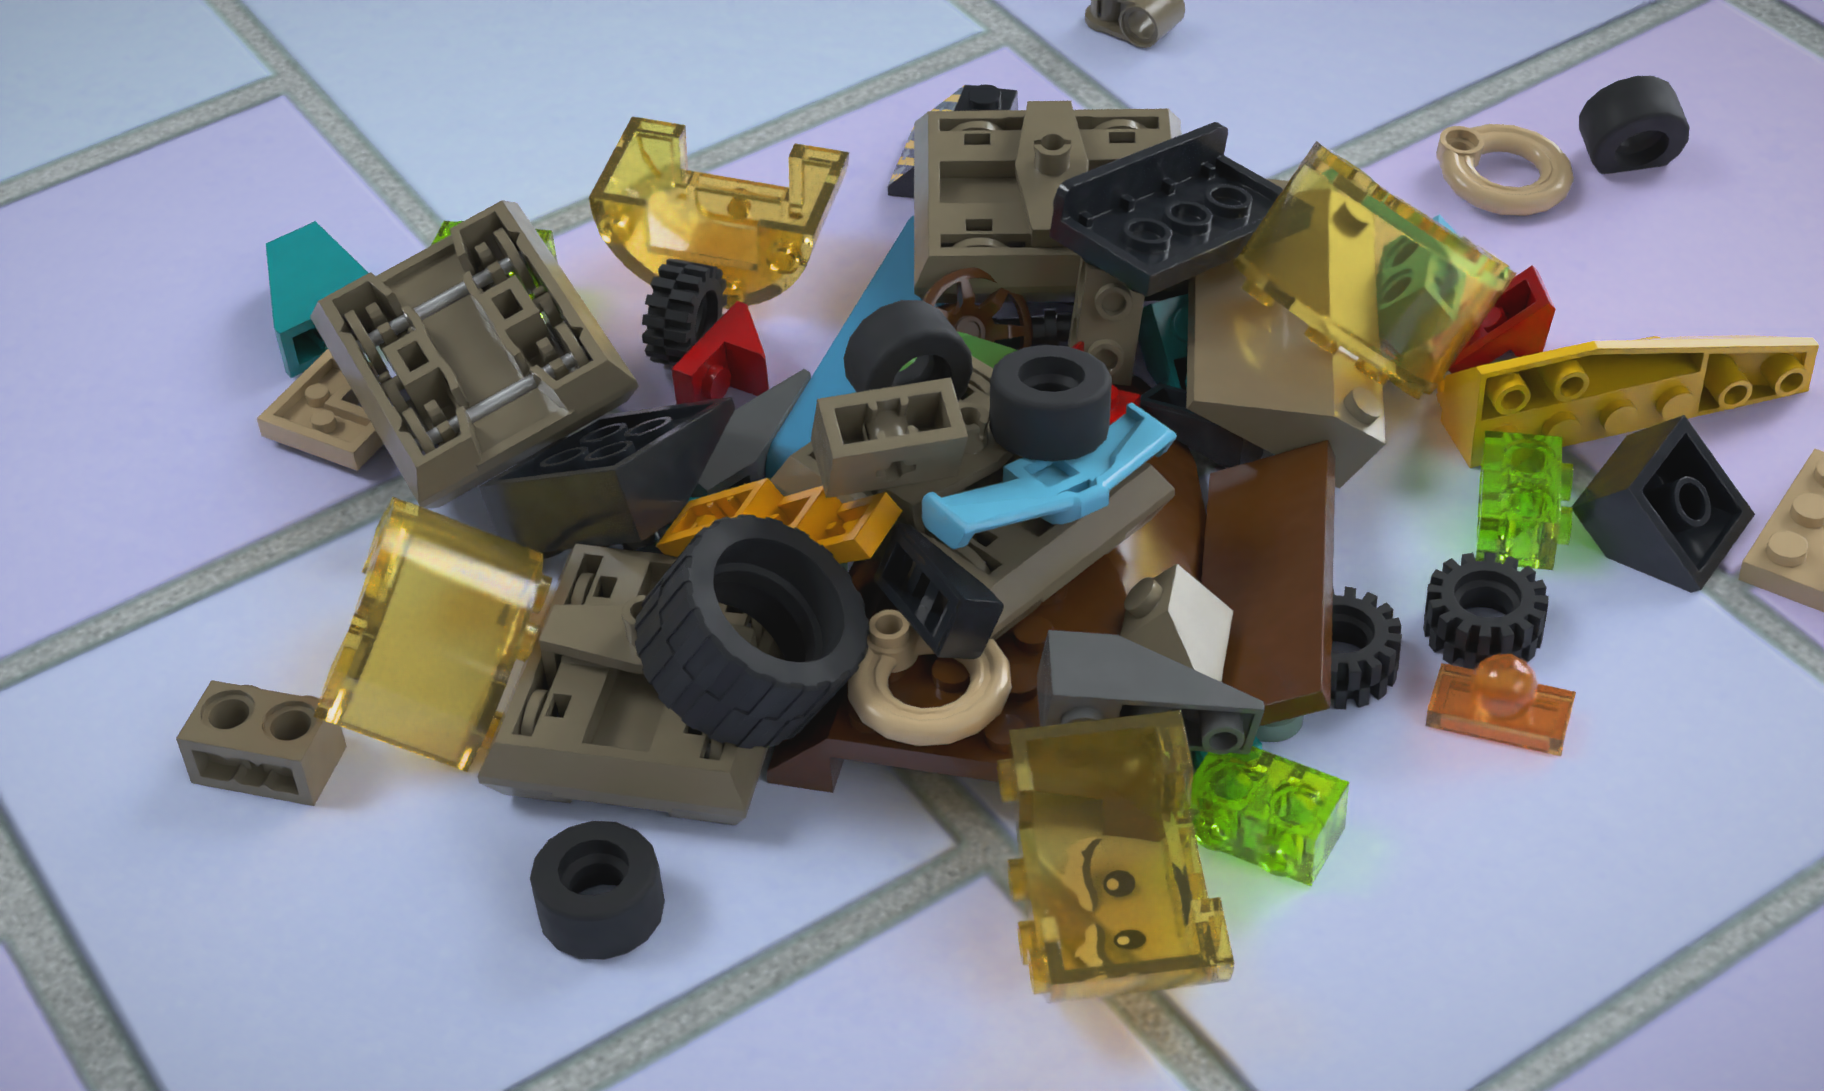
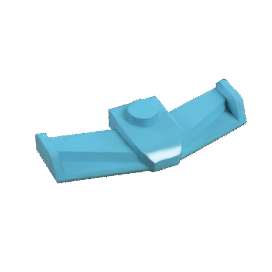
[922,403,1177,549]

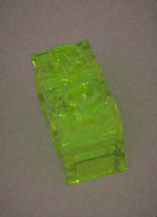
[1475,431,1573,570]
[1182,746,1350,886]

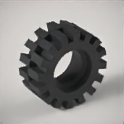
[642,258,727,366]
[1423,552,1549,674]
[1331,586,1402,709]

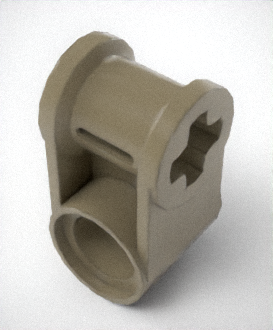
[1085,0,1186,48]

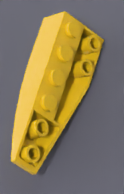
[1440,335,1819,468]

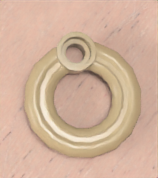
[1436,124,1574,216]
[848,610,1012,746]

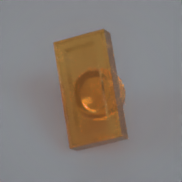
[1425,654,1576,756]

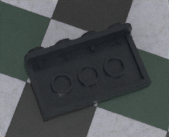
[1049,122,1313,297]

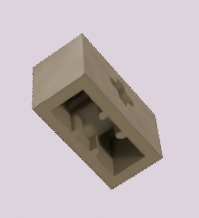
[811,378,968,498]

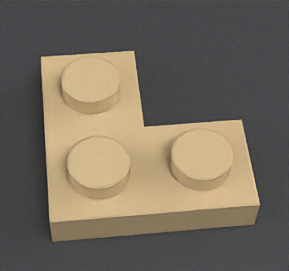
[256,349,384,471]

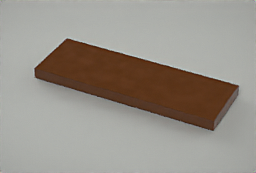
[1201,440,1336,726]

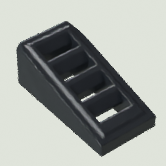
[1140,383,1264,468]
[873,523,1004,659]

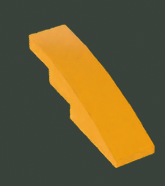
[656,478,902,564]

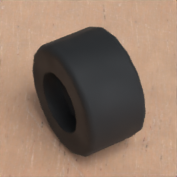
[1579,75,1690,174]
[843,300,973,401]
[989,345,1112,462]
[530,821,665,960]

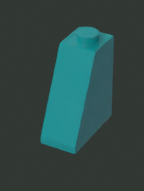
[265,221,369,378]

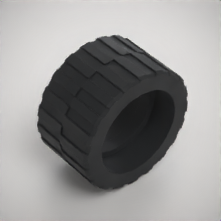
[635,515,870,749]

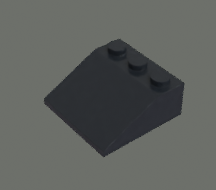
[479,397,736,560]

